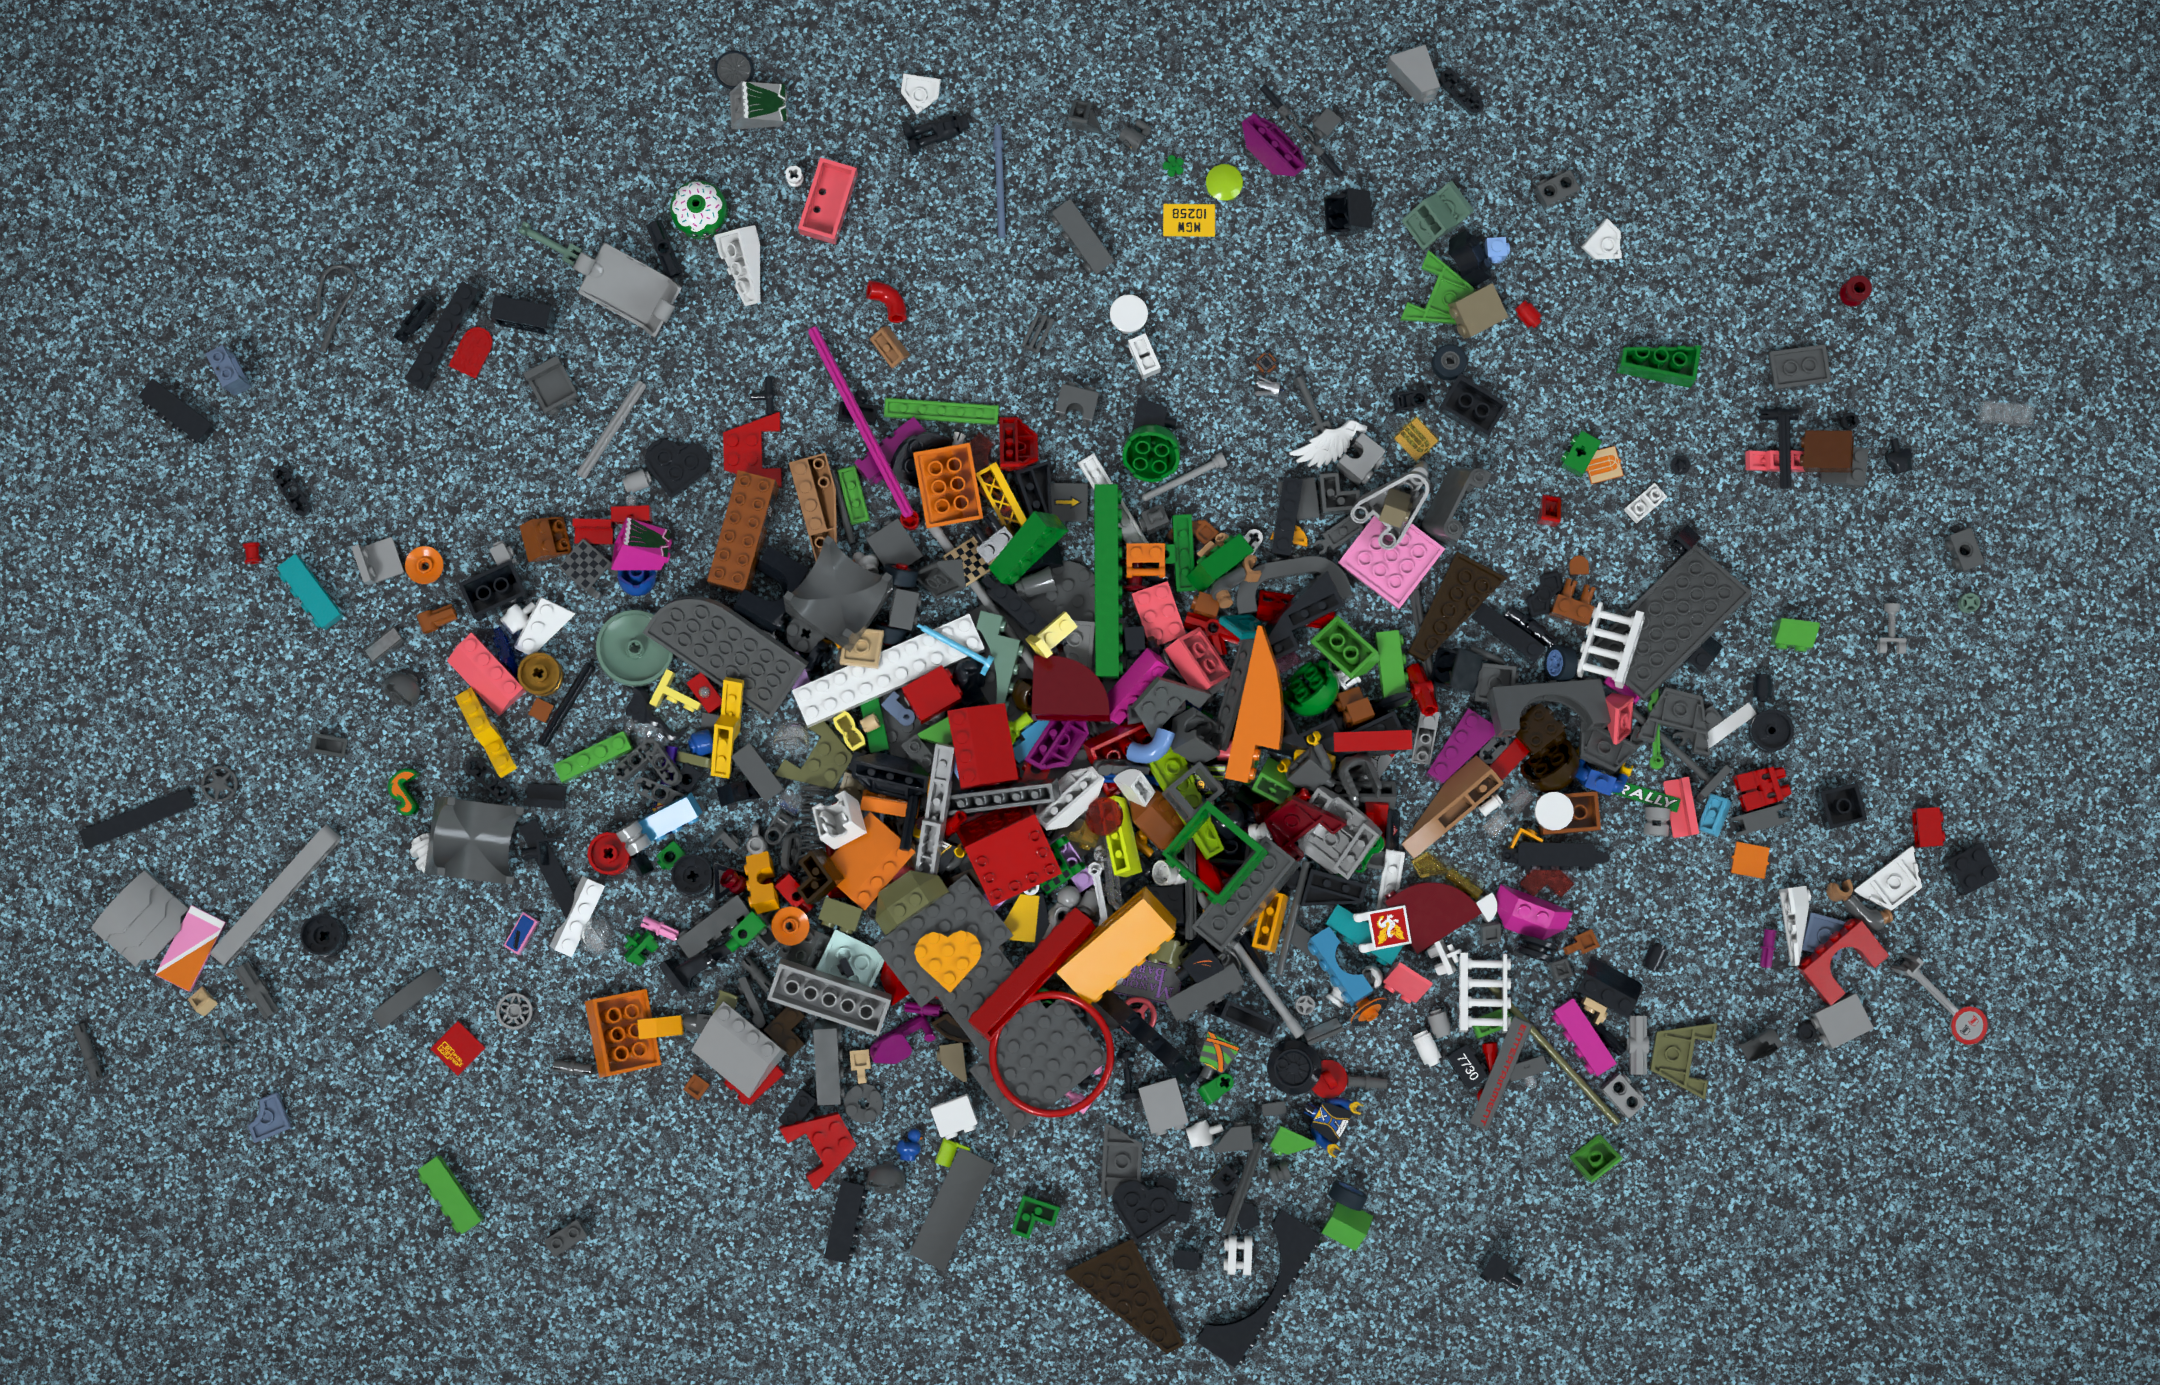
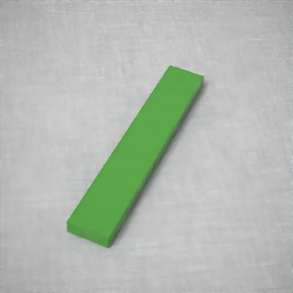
[884,398,999,425]

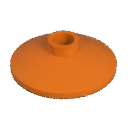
[405,546,444,584]
[771,907,810,946]

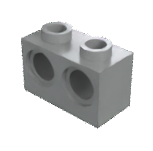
[1600,1073,1646,1119]

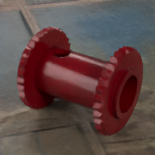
[1839,275,1872,307]
[1121,559,1148,592]

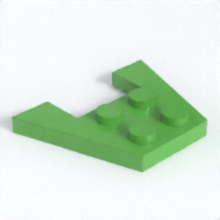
[1400,250,1474,324]

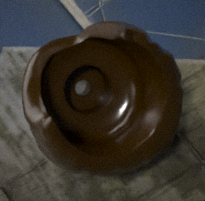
[1012,678,1033,713]

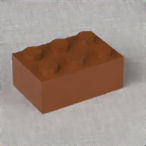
[1536,791,1601,835]

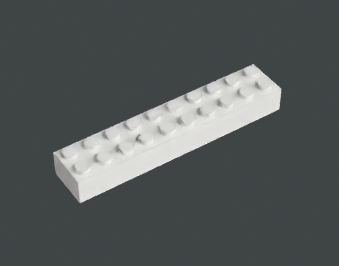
[792,614,985,728]

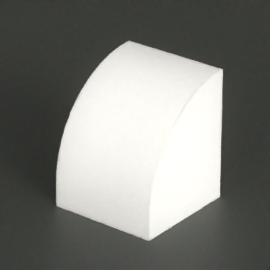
[1475,893,1497,923]

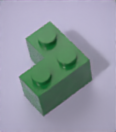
[1011,1194,1060,1239]

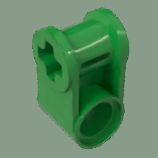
[1196,1073,1234,1106]

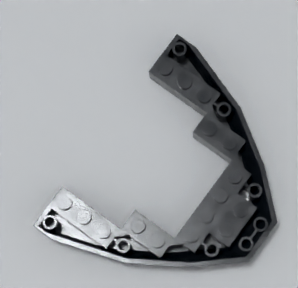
[1233,571,1404,761]

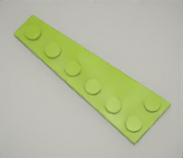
[1146,747,1224,860]

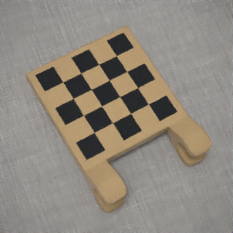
[942,537,996,587]

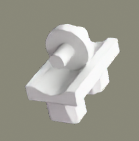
[1427,939,1462,975]

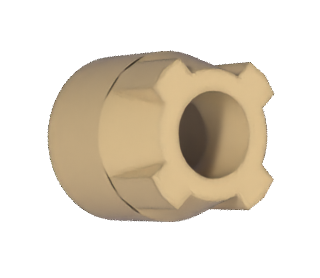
[860,713,881,733]

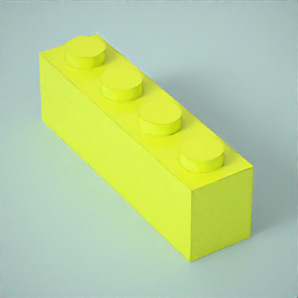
[1098,796,1142,877]

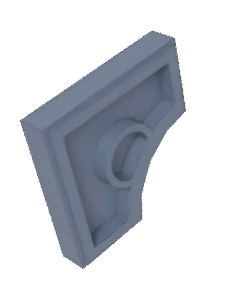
[248,1092,292,1143]

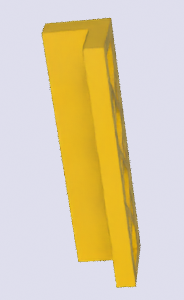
[975,462,1027,527]

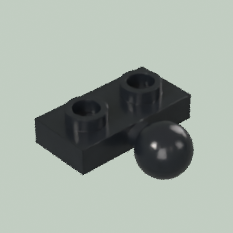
[837,390,878,426]

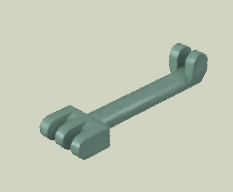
[518,221,583,266]

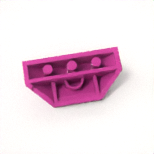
[1495,884,1573,940]

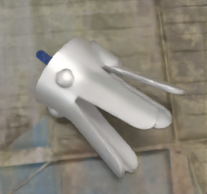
[1255,376,1284,397]

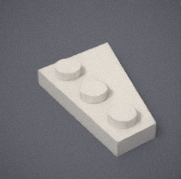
[514,596,575,655]

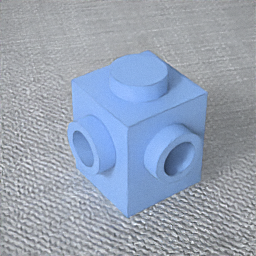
[1484,237,1510,263]

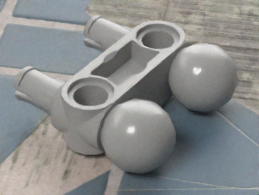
[1042,885,1113,939]

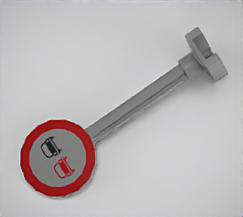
[1891,953,1988,1045]

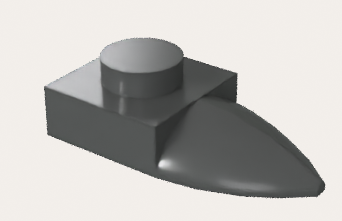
[682,1014,712,1034]

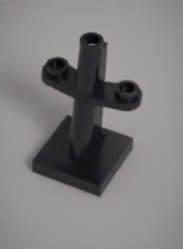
[658,940,738,996]

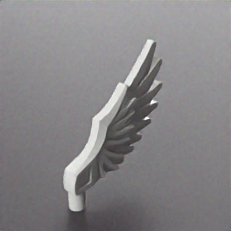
[1289,420,1367,468]

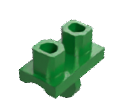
[624,930,659,966]

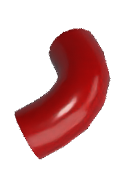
[866,280,907,323]

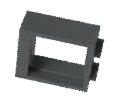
[1162,761,1225,823]

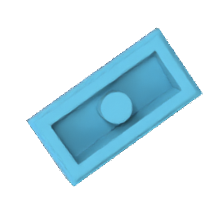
[1698,793,1732,837]

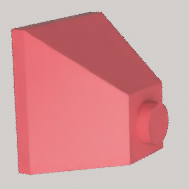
[1606,693,1634,745]

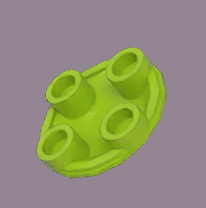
[1206,164,1243,201]

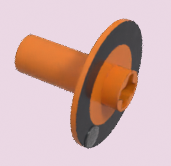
[1350,997,1388,1026]

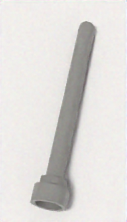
[1142,452,1228,501]

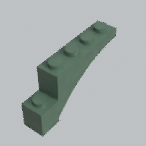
[976,611,1025,713]

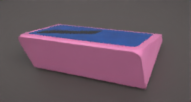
[503,912,540,955]

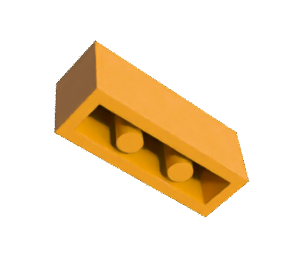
[1252,893,1289,953]

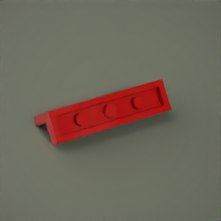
[1256,590,1335,629]

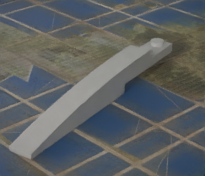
[915,742,955,875]

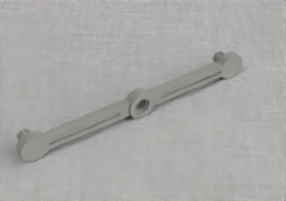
[1088,861,1123,986]

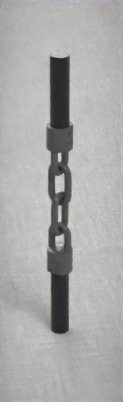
[1260,84,1344,178]

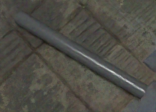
[831,470,856,545]

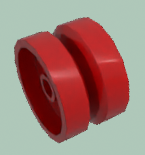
[587,832,633,876]

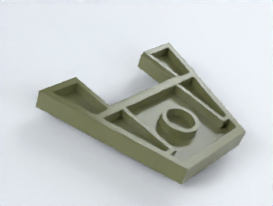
[775,721,853,790]
[1649,1023,1717,1100]

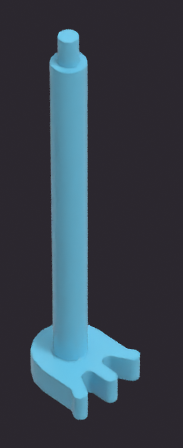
[917,623,994,676]

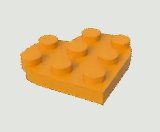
[914,930,982,993]

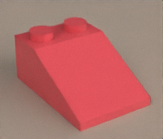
[1382,962,1433,1004]

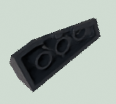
[1684,636,1723,675]

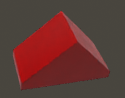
[1537,494,1561,527]

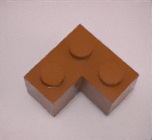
[1335,686,1375,732]

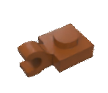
[1563,929,1600,955]

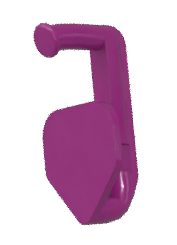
[869,1015,936,1064]

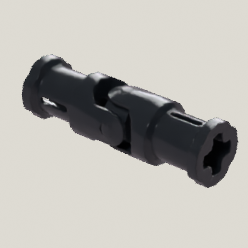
[1503,604,1560,650]

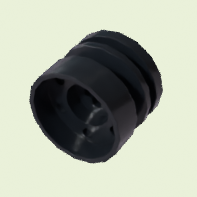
[671,854,713,898]
[300,914,349,958]

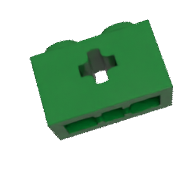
[1561,431,1602,478]

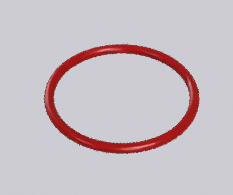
[989,991,1115,1118]

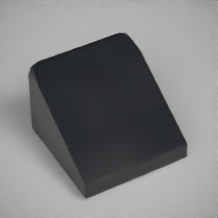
[631,854,654,877]

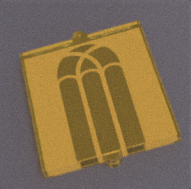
[1394,416,1439,462]

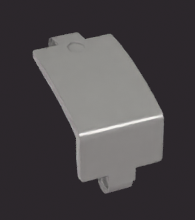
[572,243,682,337]

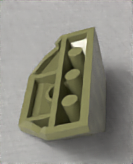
[875,870,950,936]

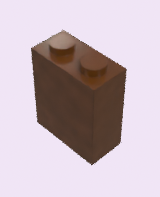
[1800,430,1854,473]

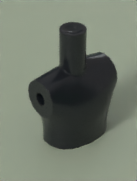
[1885,438,1913,475]

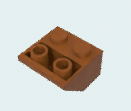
[519,516,572,562]

